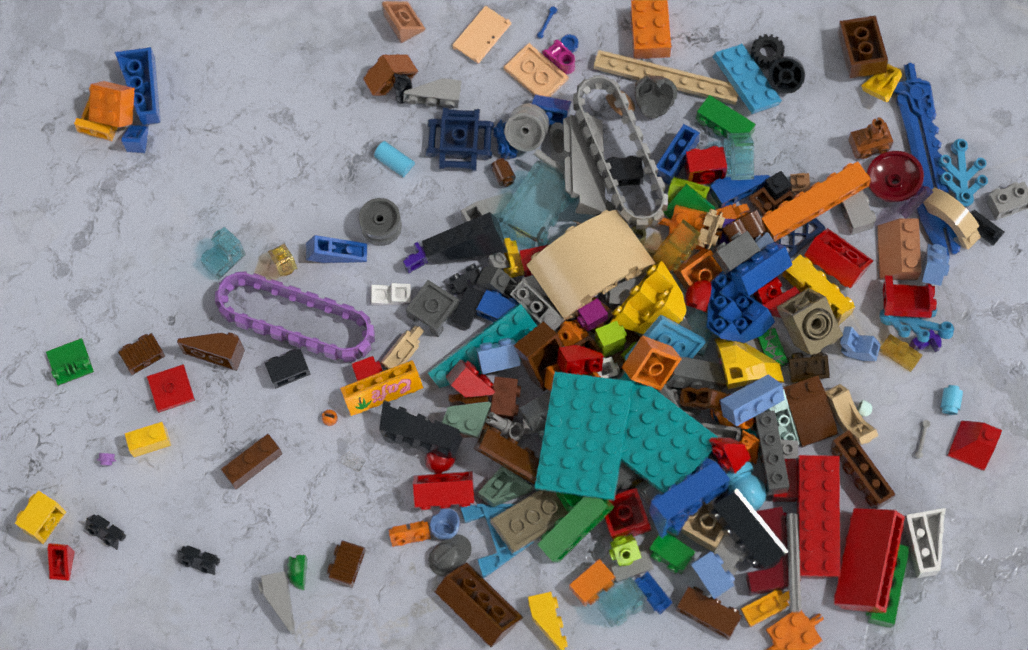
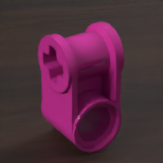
[542,39,576,74]

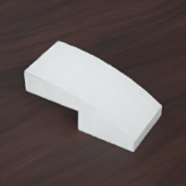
[370,283,411,305]

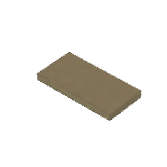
[490,490,569,554]

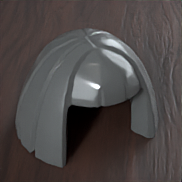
[635,75,677,119]

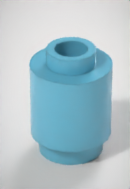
[941,385,963,415]

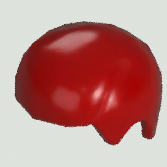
[425,452,456,474]

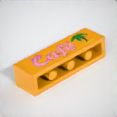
[340,360,423,416]

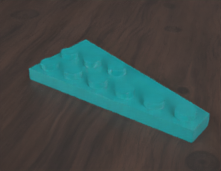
[427,303,537,388]

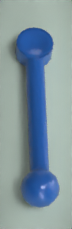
[537,6,557,39]

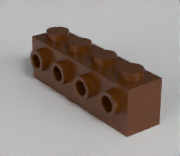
[830,430,896,509]

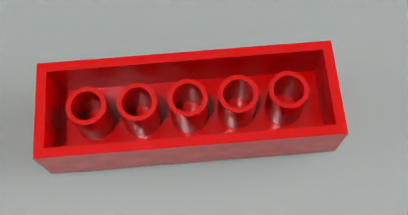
[797,455,840,578]

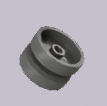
[359,198,402,246]

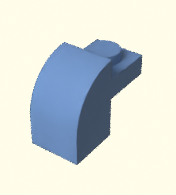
[840,326,881,362]

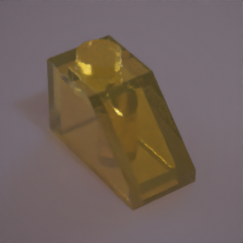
[268,243,297,277]

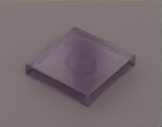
[897,185,933,219]

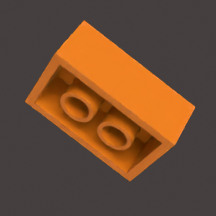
[630,0,671,59]

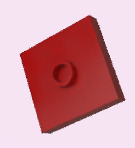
[147,364,195,413]

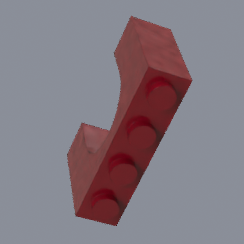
[746,506,801,596]

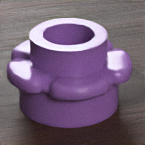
[97,453,116,465]

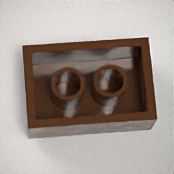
[838,15,888,78]

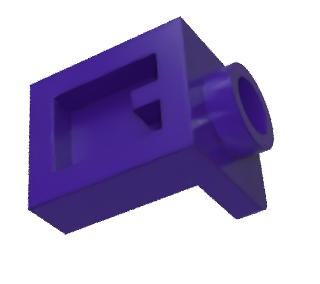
[403,242,428,274]
[909,329,942,352]

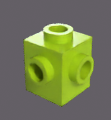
[608,534,642,566]

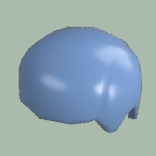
[429,508,460,540]

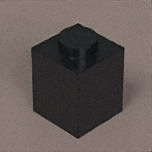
[764,171,792,201]

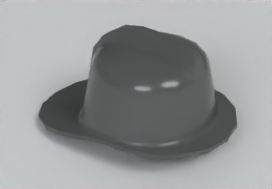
[428,534,472,576]

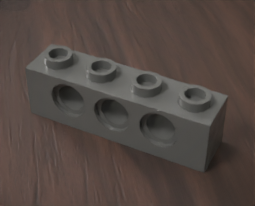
[754,410,790,496]

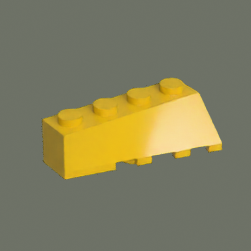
[782,254,855,325]

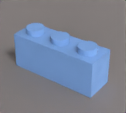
[720,374,785,426]

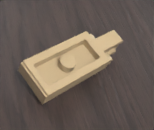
[380,326,424,370]

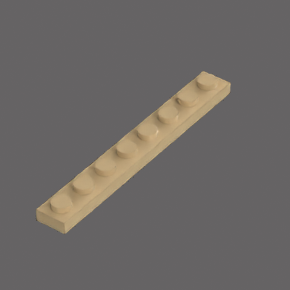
[593,50,738,105]

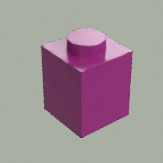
[577,298,608,331]

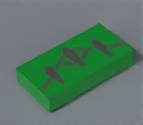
[757,328,788,367]

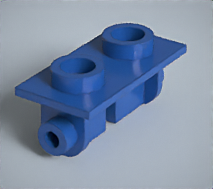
[493,120,518,159]
[634,571,673,614]

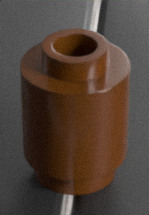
[491,158,516,187]

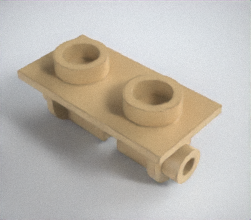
[697,209,725,250]

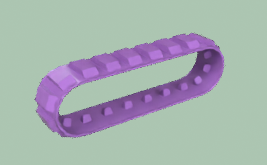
[215,271,375,362]

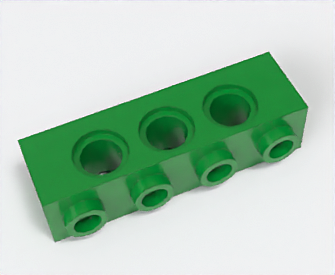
[866,544,910,628]

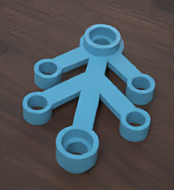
[938,139,988,207]
[879,307,954,342]

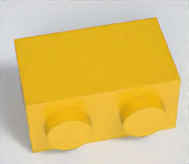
[124,422,171,457]

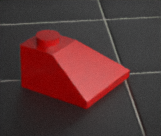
[947,420,1002,471]

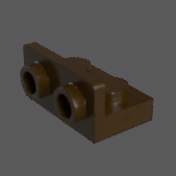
[786,350,830,382]

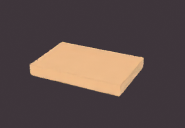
[504,43,569,97]

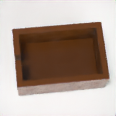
[514,321,563,391]

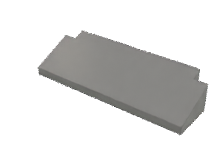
[563,113,606,216]

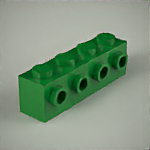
[538,496,614,562]

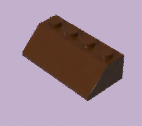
[473,427,540,485]
[434,562,523,648]

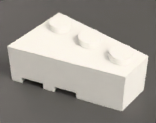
[904,508,946,578]

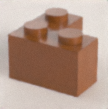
[363,54,419,96]

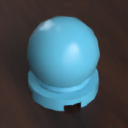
[726,462,767,511]

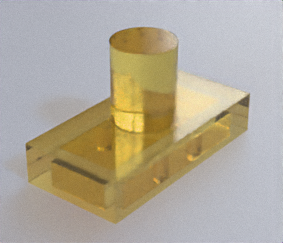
[879,334,923,372]

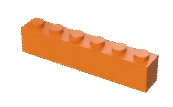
[761,161,871,242]

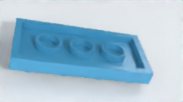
[712,44,782,114]

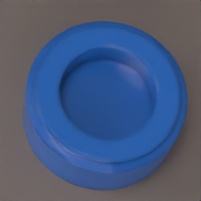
[560,34,579,53]

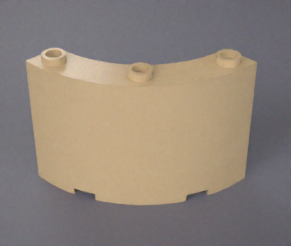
[527,209,655,320]

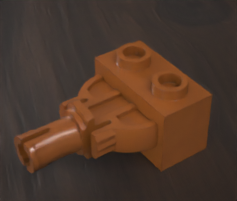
[848,117,894,159]

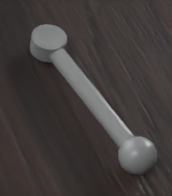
[915,420,930,458]

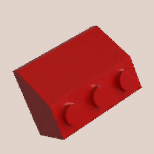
[804,228,874,289]
[413,471,474,510]

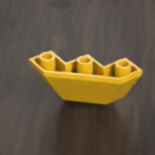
[610,261,686,334]
[714,338,784,389]

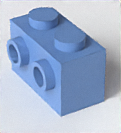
[922,244,950,286]
[476,338,521,374]
[691,551,735,599]

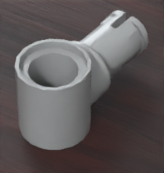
[486,412,524,440]

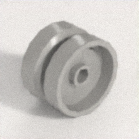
[504,103,549,151]

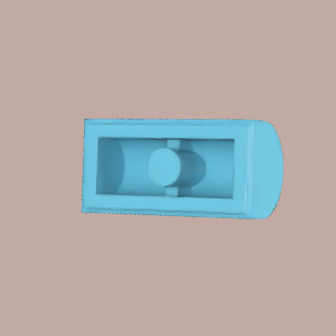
[374,141,415,178]

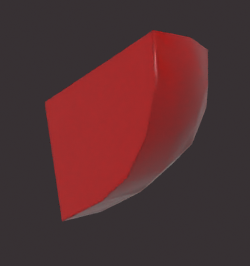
[684,280,712,311]

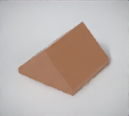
[382,1,425,43]

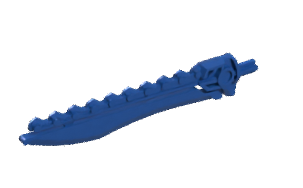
[894,62,961,259]

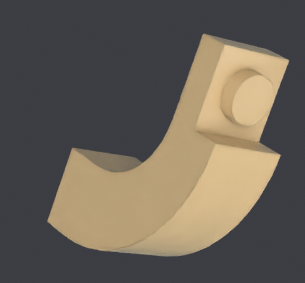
[922,187,981,250]
[825,384,878,445]

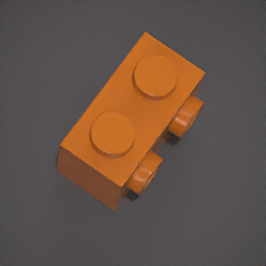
[569,559,615,606]

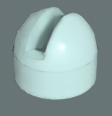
[857,400,873,416]

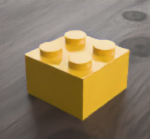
[15,490,66,544]

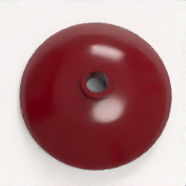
[867,151,924,202]

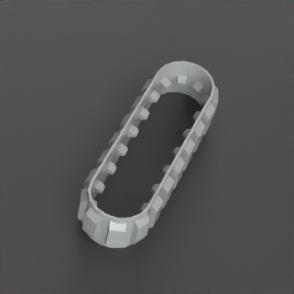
[573,75,668,229]

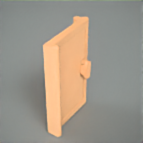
[453,6,512,64]

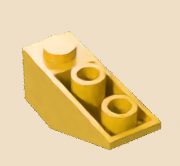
[528,592,568,650]

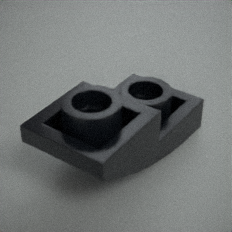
[452,286,484,329]

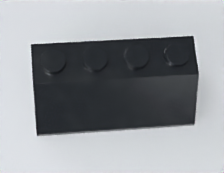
[706,489,789,569]

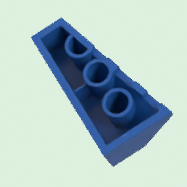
[115,47,161,125]
[649,462,730,538]

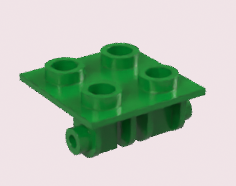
[46,338,94,386]

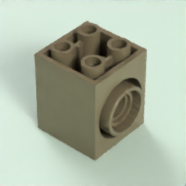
[777,288,843,355]

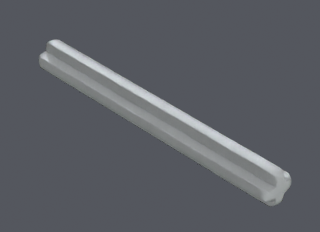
[786,513,801,613]

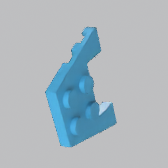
[460,504,534,578]

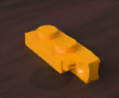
[741,590,790,628]

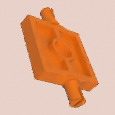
[658,205,723,250]
[766,610,824,650]

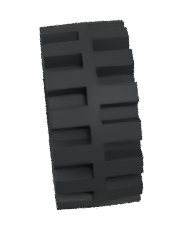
[751,34,785,70]

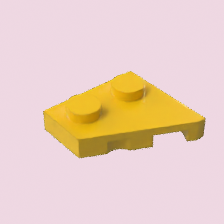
[861,64,902,103]

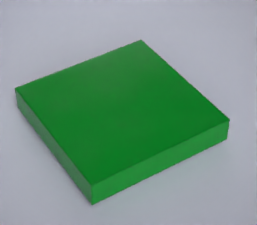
[663,184,716,219]

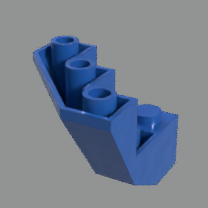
[707,271,775,343]

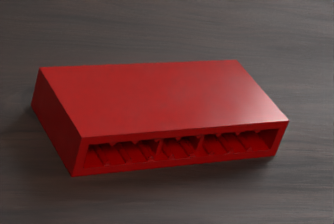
[834,508,905,613]

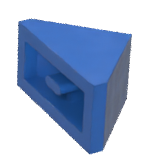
[122,125,149,153]

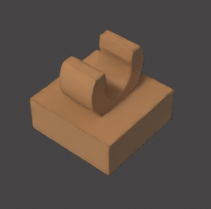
[790,173,810,194]

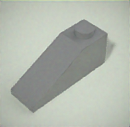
[259,571,296,634]

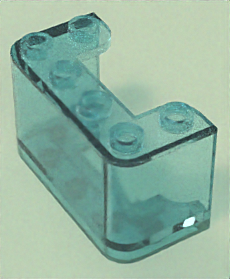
[499,160,577,248]

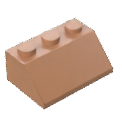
[877,218,921,280]

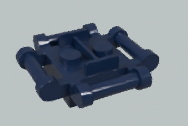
[425,107,494,171]

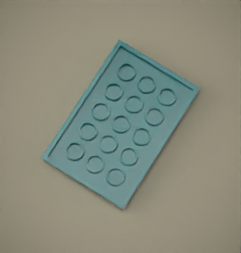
[535,372,634,501]
[619,372,719,494]

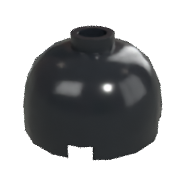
[768,56,806,94]

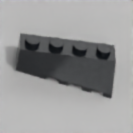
[422,212,508,264]
[379,400,463,459]

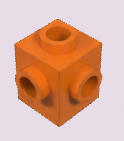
[557,319,589,346]

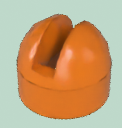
[322,409,338,426]

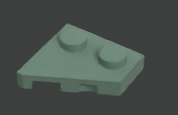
[442,402,491,439]
[478,466,532,507]

